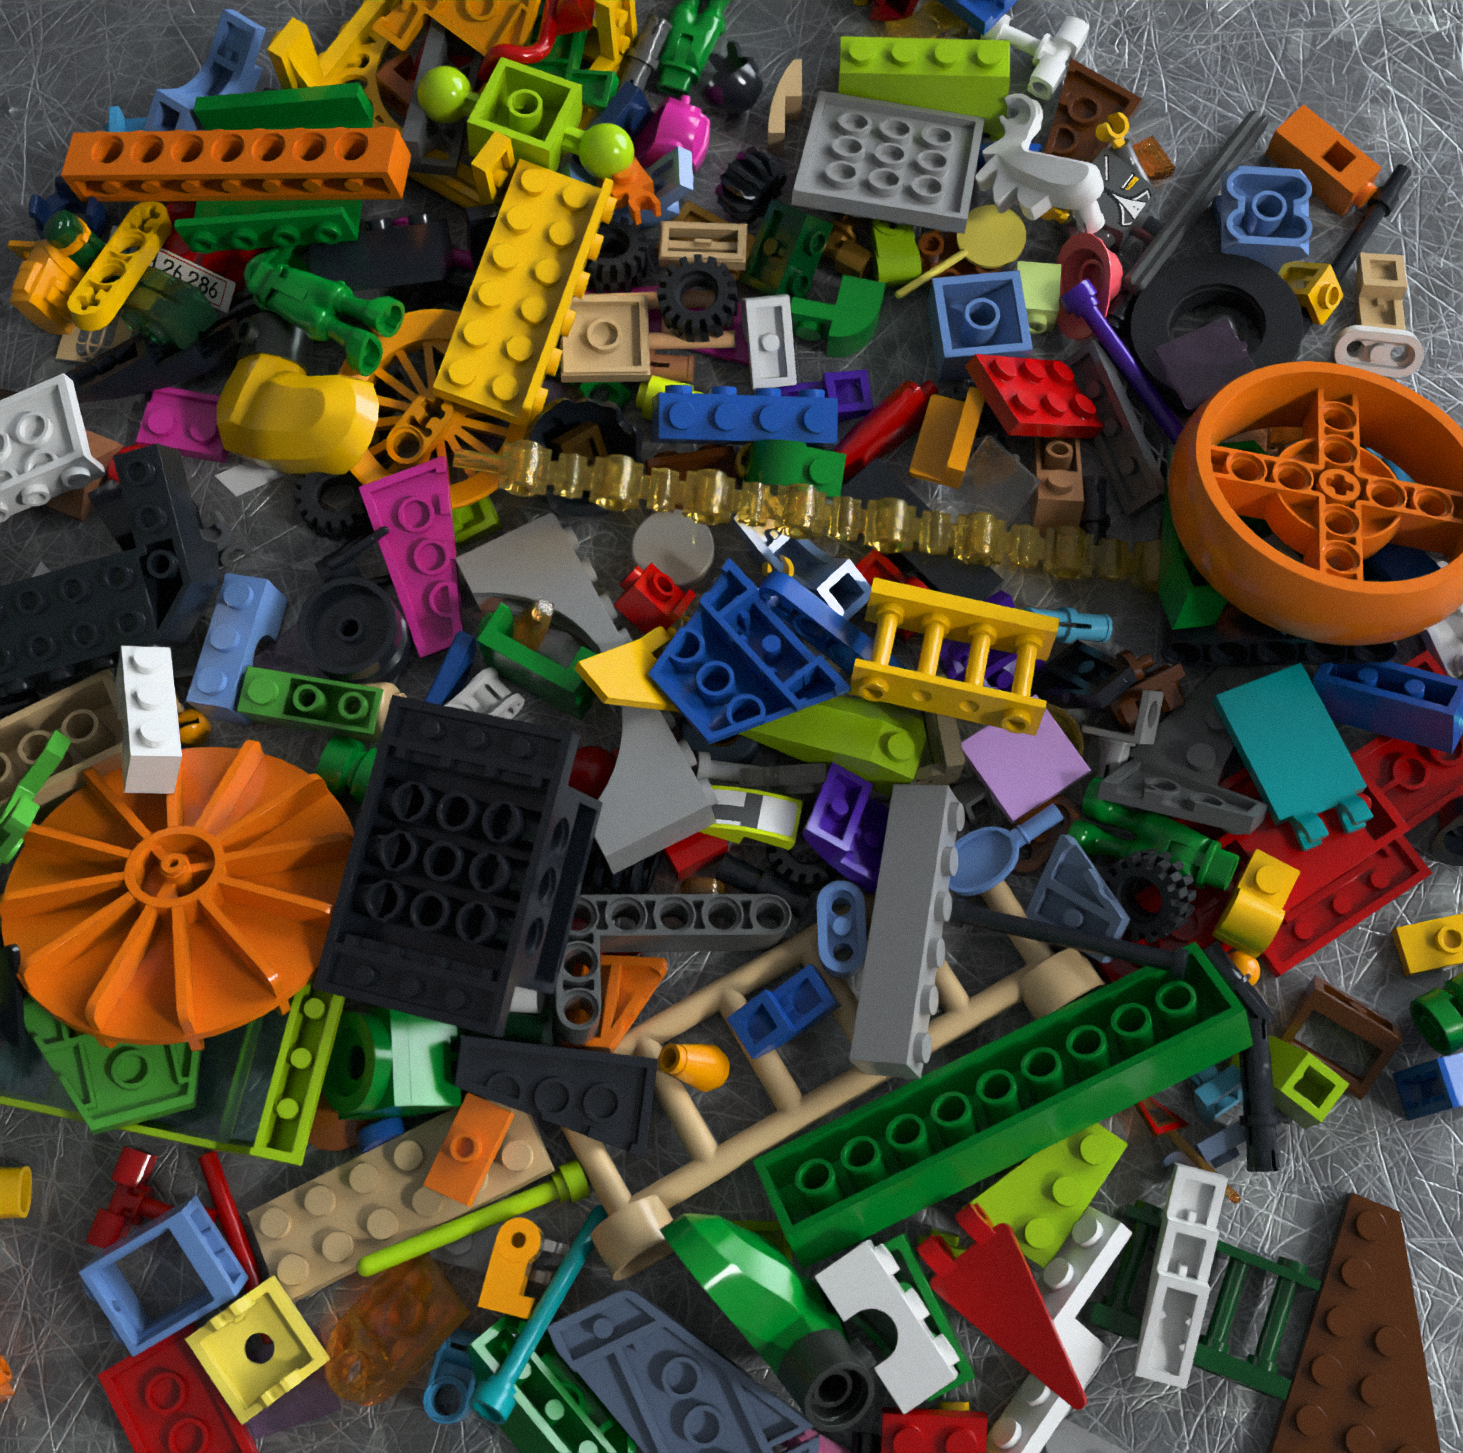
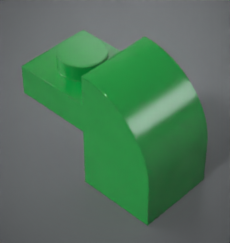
[790,275,886,357]
[741,439,846,501]

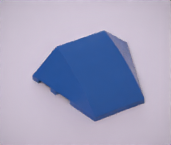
[648,558,851,744]

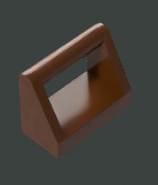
[1278,975,1403,1100]

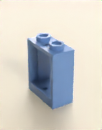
[78,1194,249,1357]

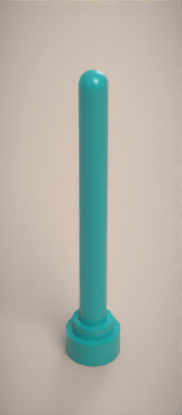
[468,1205,608,1425]

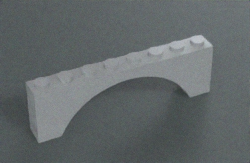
[455,511,718,874]

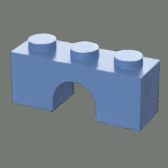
[186,573,288,726]

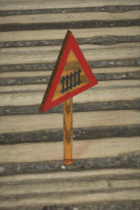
[1134,1097,1241,1204]

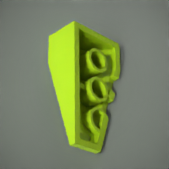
[739,696,926,797]

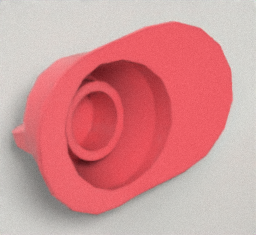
[1056,233,1123,340]

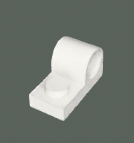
[741,294,797,390]

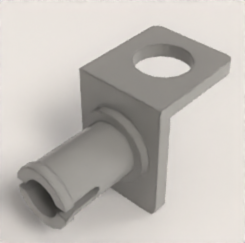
[1081,690,1164,778]

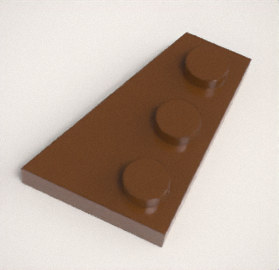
[1044,58,1142,163]

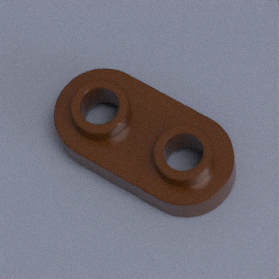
[1009,795,1080,876]

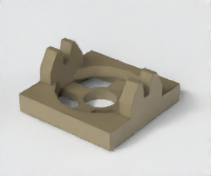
[899,674,965,789]

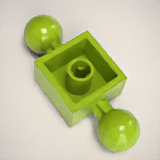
[417,57,634,180]

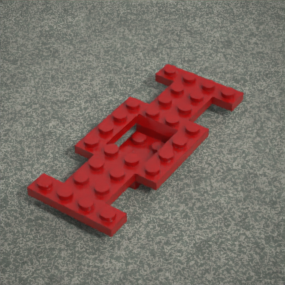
[1090,649,1463,984]

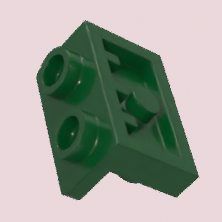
[739,198,833,303]

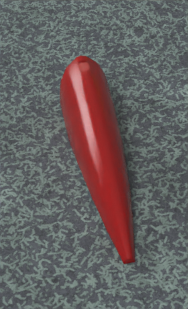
[783,379,939,516]

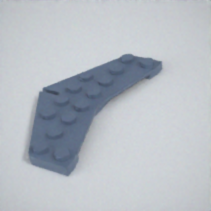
[547,1289,820,1453]

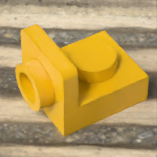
[1278,261,1343,325]

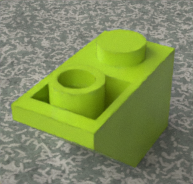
[1226,1035,1349,1129]

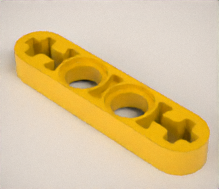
[67,201,172,331]

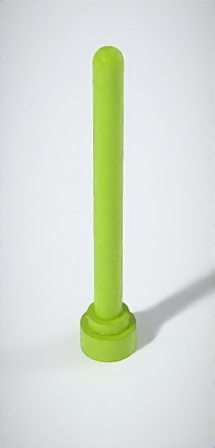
[356,1159,590,1277]

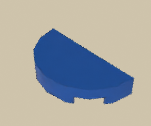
[424,630,476,705]

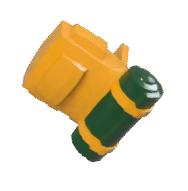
[7,210,121,335]

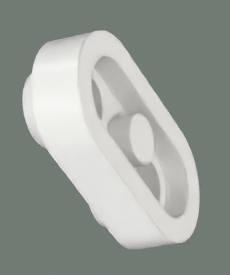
[1332,325,1424,378]

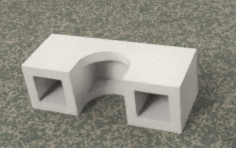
[115,646,182,794]
[814,1239,960,1414]

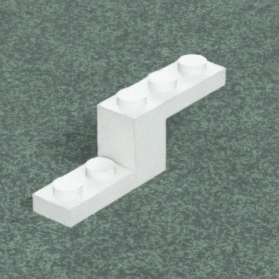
[986,1206,1132,1453]

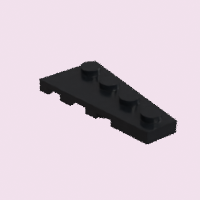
[453,1035,658,1158]

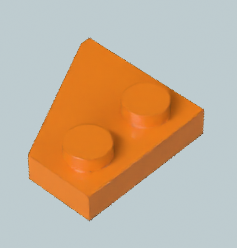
[561,955,668,1053]

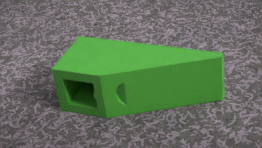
[237,666,384,735]

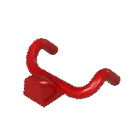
[477,0,595,83]

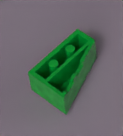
[813,1232,976,1402]

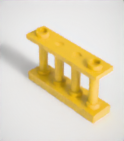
[848,578,1060,736]

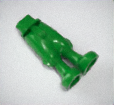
[656,0,734,98]
[247,261,405,377]
[1067,776,1239,891]

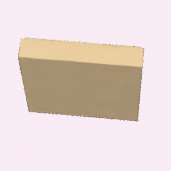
[560,295,650,383]

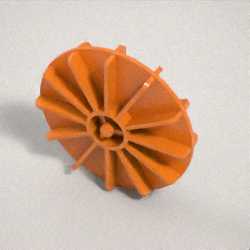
[0,739,355,1052]

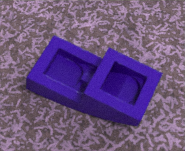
[778,369,874,423]

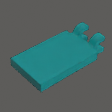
[1212,663,1373,852]

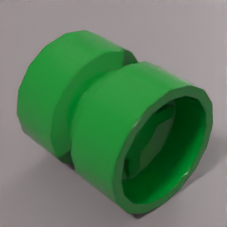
[315,733,378,807]
[1409,972,1463,1056]

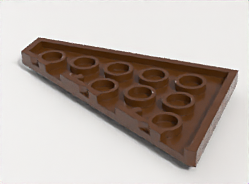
[1266,1193,1441,1453]

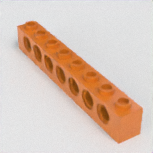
[61,126,411,202]

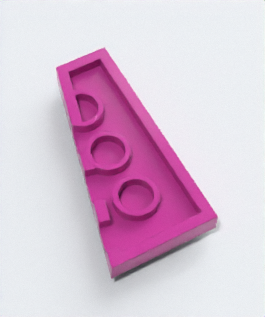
[358,456,464,659]

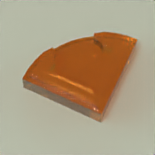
[1132,136,1176,180]
[513,598,554,652]

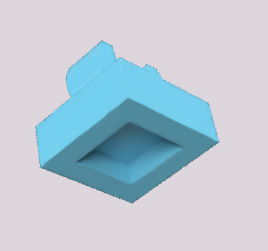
[1191,1064,1243,1125]

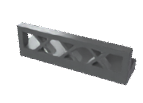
[401,18,484,176]
[1063,340,1170,517]

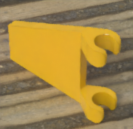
[574,626,679,712]

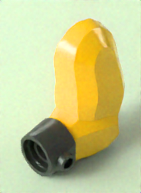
[217,312,379,475]

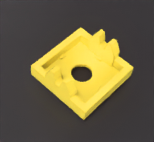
[185,1275,330,1425]

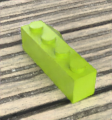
[838,36,1010,141]

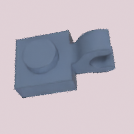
[1159,1121,1246,1169]

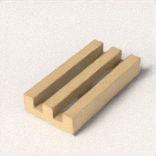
[659,221,747,270]

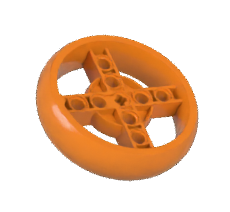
[1168,361,1463,646]

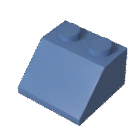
[927,270,1033,382]

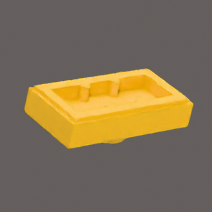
[1391,913,1463,977]

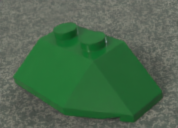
[467,1314,636,1453]

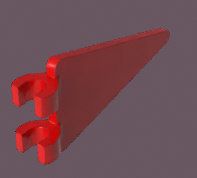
[916,1203,1087,1410]

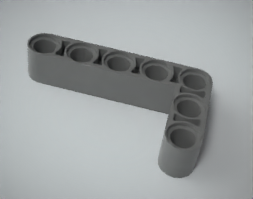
[555,894,792,1045]

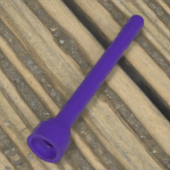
[1059,278,1183,446]

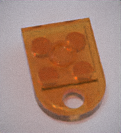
[324,1252,471,1406]

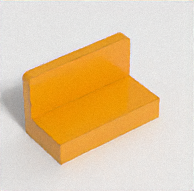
[909,387,985,490]

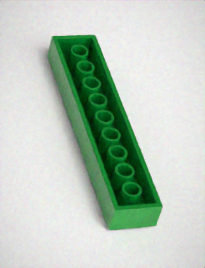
[752,942,1253,1269]

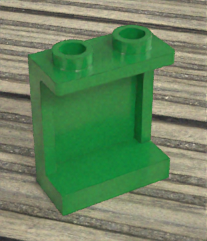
[476,603,598,721]

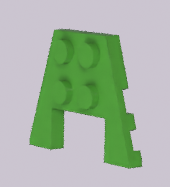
[0,730,72,865]
[23,997,201,1135]

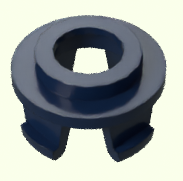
[28,176,107,240]

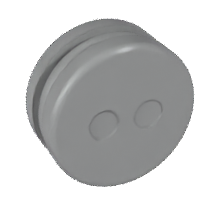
[631,509,715,593]

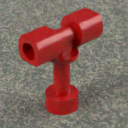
[86,1146,217,1249]

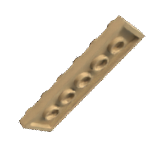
[247,1096,555,1303]

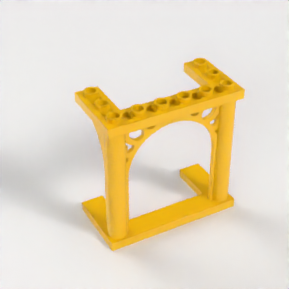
[267,0,638,209]

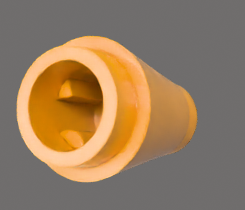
[658,1043,730,1092]

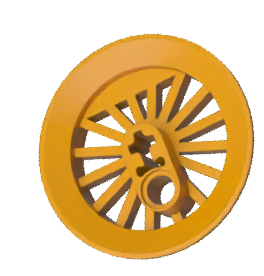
[338,309,536,510]

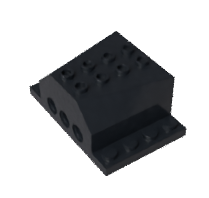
[312,695,603,1038]

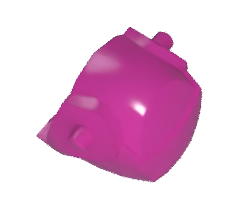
[633,95,710,174]

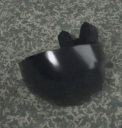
[700,40,763,114]

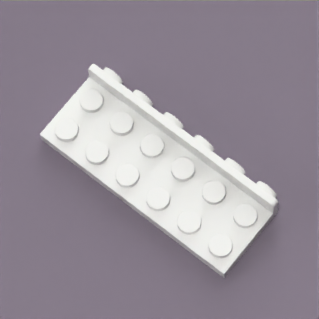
[0,373,105,522]

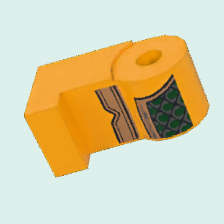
[478,1217,544,1319]

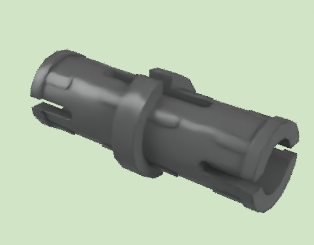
[616,14,672,94]

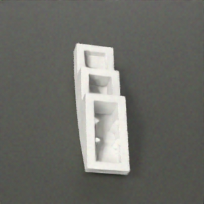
[1134,1163,1228,1389]

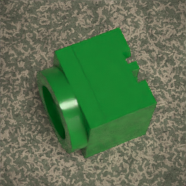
[322,1007,462,1120]

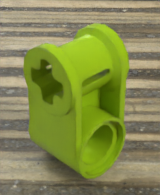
[870,218,922,288]

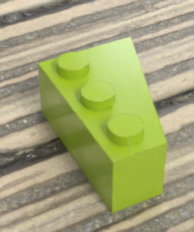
[956,1123,1128,1272]

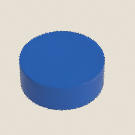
[356,1117,407,1154]

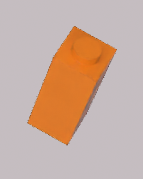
[1265,104,1382,217]

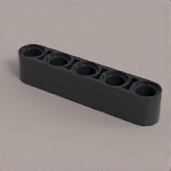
[1161,604,1398,666]

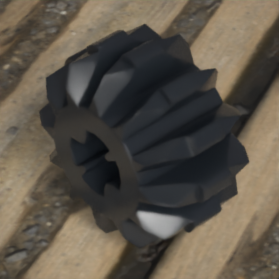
[715,146,787,224]

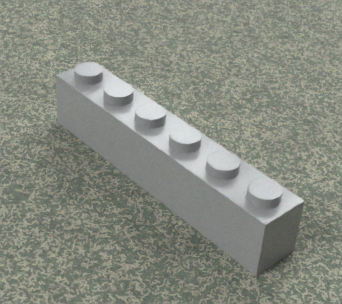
[849,784,965,1079]

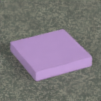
[961,694,1091,825]

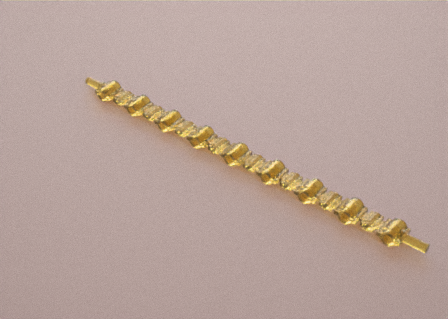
[453,440,1231,604]

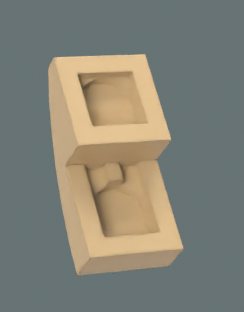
[768,59,802,157]
[1356,253,1407,330]

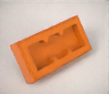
[423,1092,515,1208]

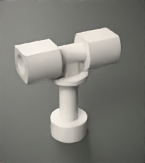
[980,14,1090,100]

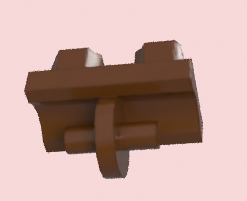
[1098,649,1186,732]

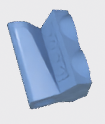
[1212,166,1313,274]

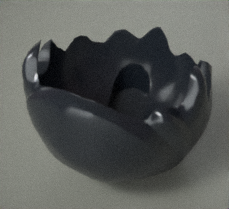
[519,396,645,521]

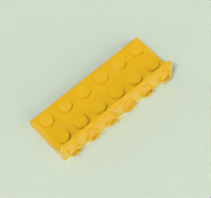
[432,159,618,428]

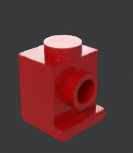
[613,562,696,635]

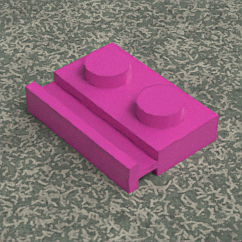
[136,387,228,463]

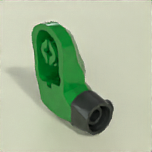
[659,1213,877,1433]

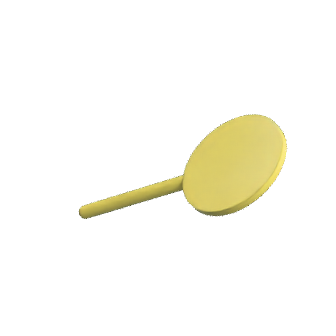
[895,205,1026,299]

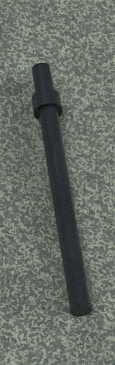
[1301,164,1412,341]

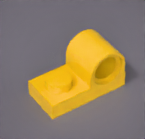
[1211,848,1301,959]

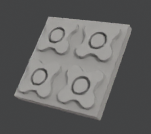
[791,90,985,234]

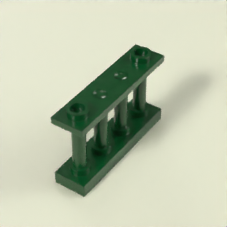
[1081,1200,1321,1400]

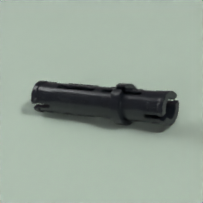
[1239,1018,1281,1172]

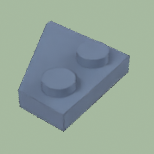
[1025,834,1130,963]

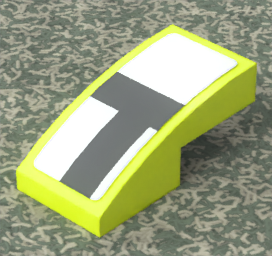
[699,785,803,850]

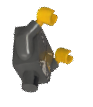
[1040,112,1165,253]

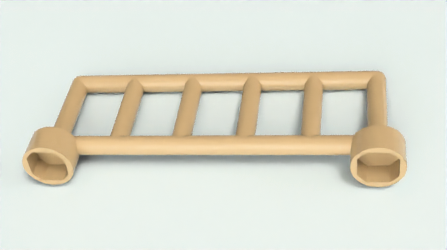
[560,880,1106,1281]

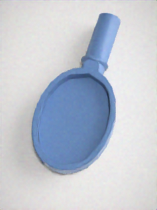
[948,803,1064,896]

